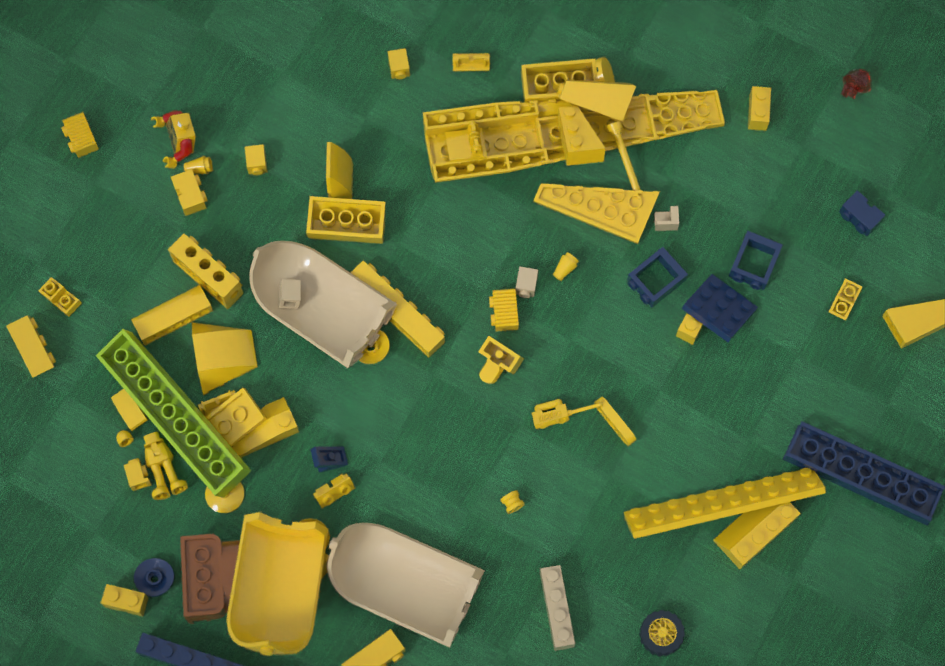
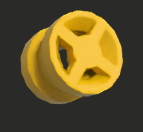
[500,490,525,514]

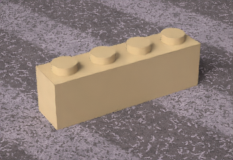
[540,565,575,651]

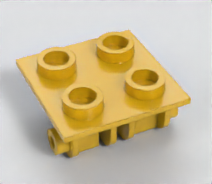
[445,121,487,162]

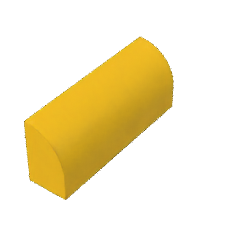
[131,285,213,346]

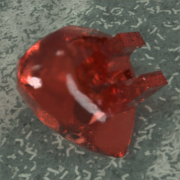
[841,69,872,99]

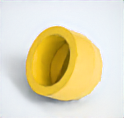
[116,430,134,447]

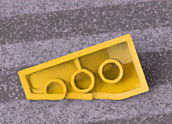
[232,397,299,458]

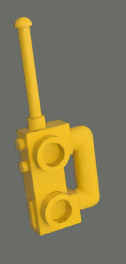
[532,399,603,429]

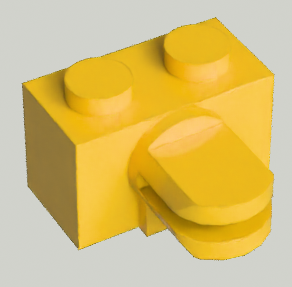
[478,336,524,384]

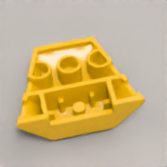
[326,142,353,199]
[192,322,258,395]

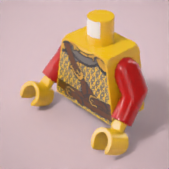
[151,110,195,169]

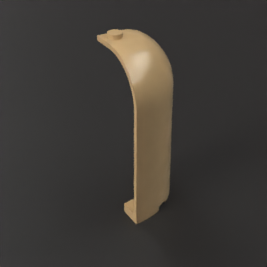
[250,241,397,368]
[328,523,485,648]

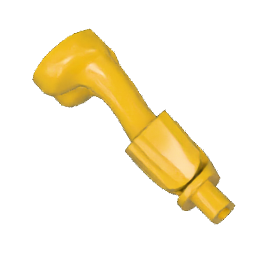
[143,432,188,500]

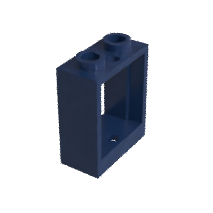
[729,230,783,290]
[627,247,688,308]

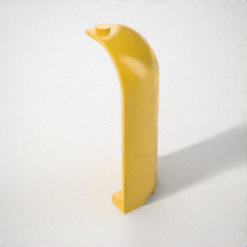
[227,512,328,656]

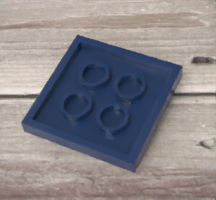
[682,274,758,343]

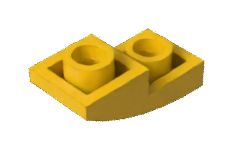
[38,277,82,317]
[829,278,862,321]
[111,389,147,431]

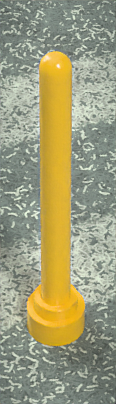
[606,121,641,191]

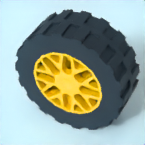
[639,610,685,656]

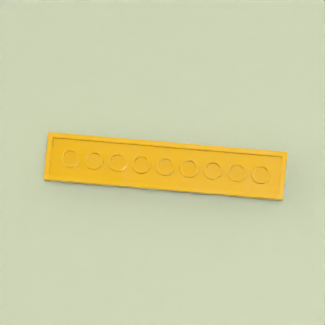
[624,468,826,539]

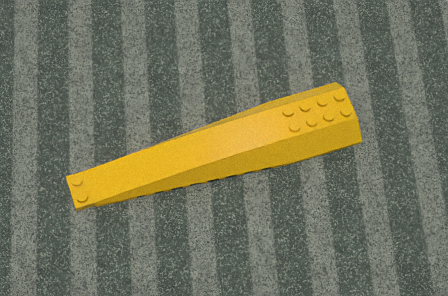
[423,90,725,183]

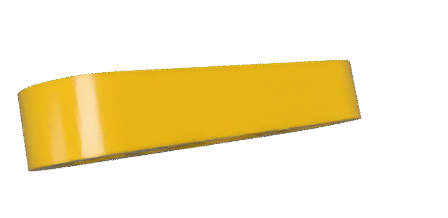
[594,397,636,446]

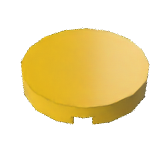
[595,57,615,82]

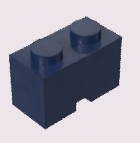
[839,190,885,236]

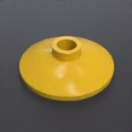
[358,330,390,364]
[205,482,244,513]

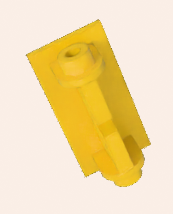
[453,53,490,71]
[198,390,235,417]
[313,473,355,508]

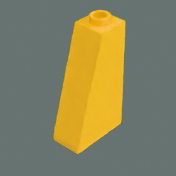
[557,79,636,122]
[882,299,945,349]

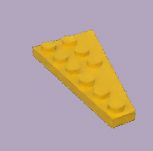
[533,184,660,244]

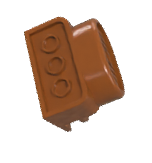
[180,534,240,624]

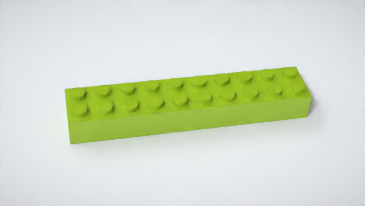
[96,329,251,498]

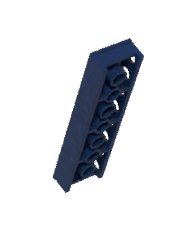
[783,421,945,526]

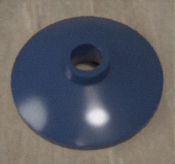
[134,558,174,597]

